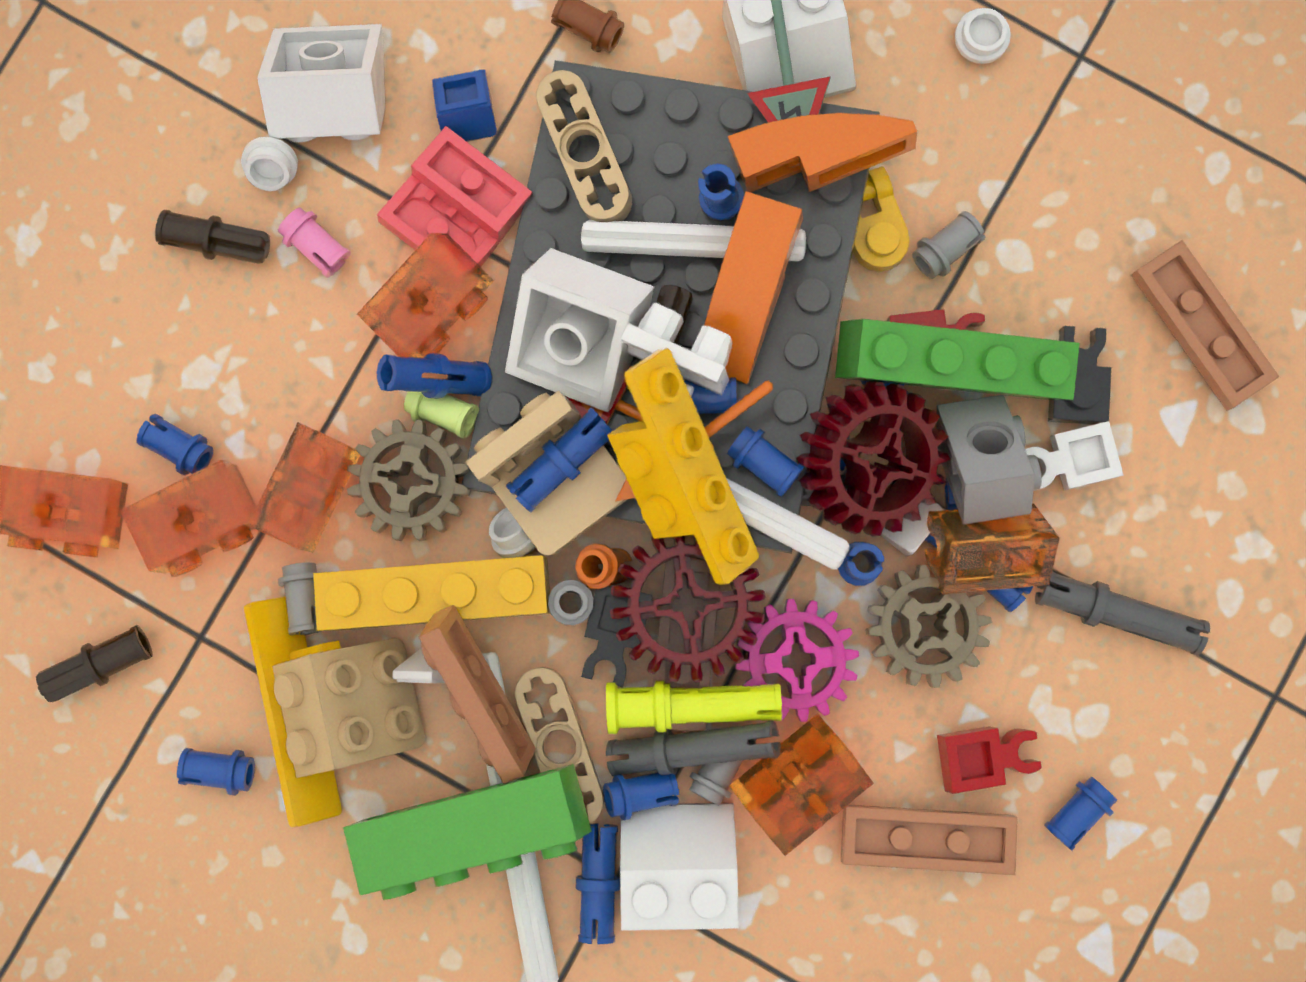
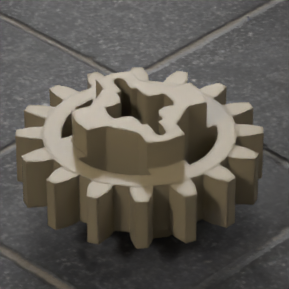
[347,419,471,541]
[865,564,992,688]

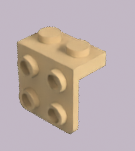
[465,390,628,556]
[272,638,425,778]

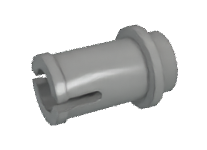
[912,211,985,279]
[278,562,322,635]
[548,580,594,625]
[689,760,743,806]

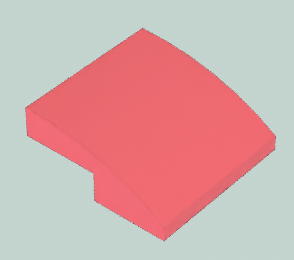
[377,126,532,288]

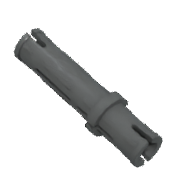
[1035,570,1210,656]
[606,720,781,776]

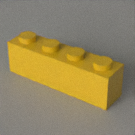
[313,555,551,631]

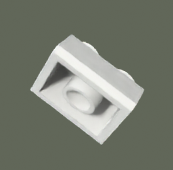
[722,0,856,98]
[257,24,385,142]
[505,248,655,413]
[620,803,739,931]

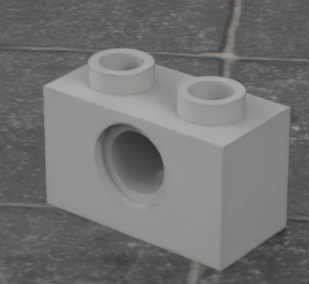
[936,395,1041,525]

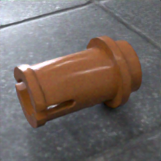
[551,0,624,53]

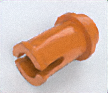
[575,544,633,589]

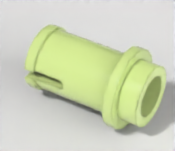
[404,391,479,438]

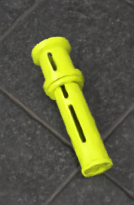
[606,680,782,734]

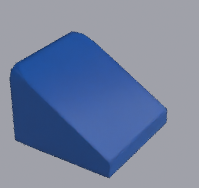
[432,70,497,141]

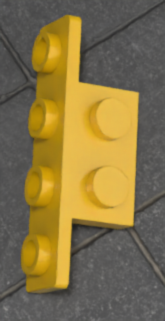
[607,348,759,585]
[244,596,342,827]

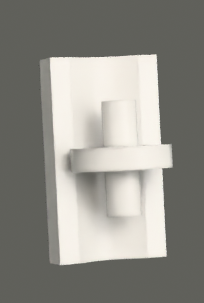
[621,303,733,396]

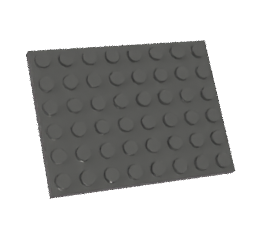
[462,60,880,554]

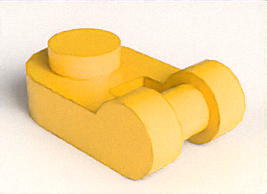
[853,166,910,272]

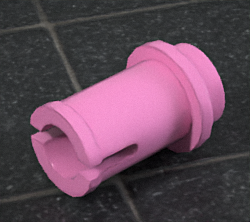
[278,207,351,278]

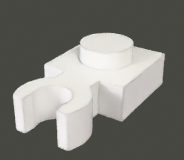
[1025,421,1124,491]

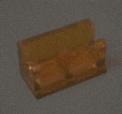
[924,503,1060,594]

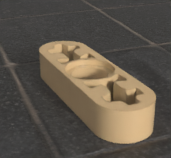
[536,70,632,222]
[515,667,604,824]

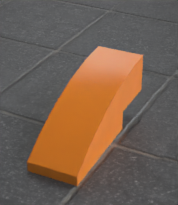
[728,113,917,193]
[704,191,803,385]

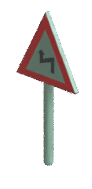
[747,0,831,123]

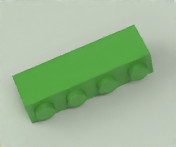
[835,319,1080,400]
[343,764,592,900]

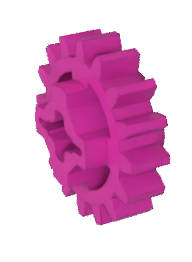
[735,598,859,722]

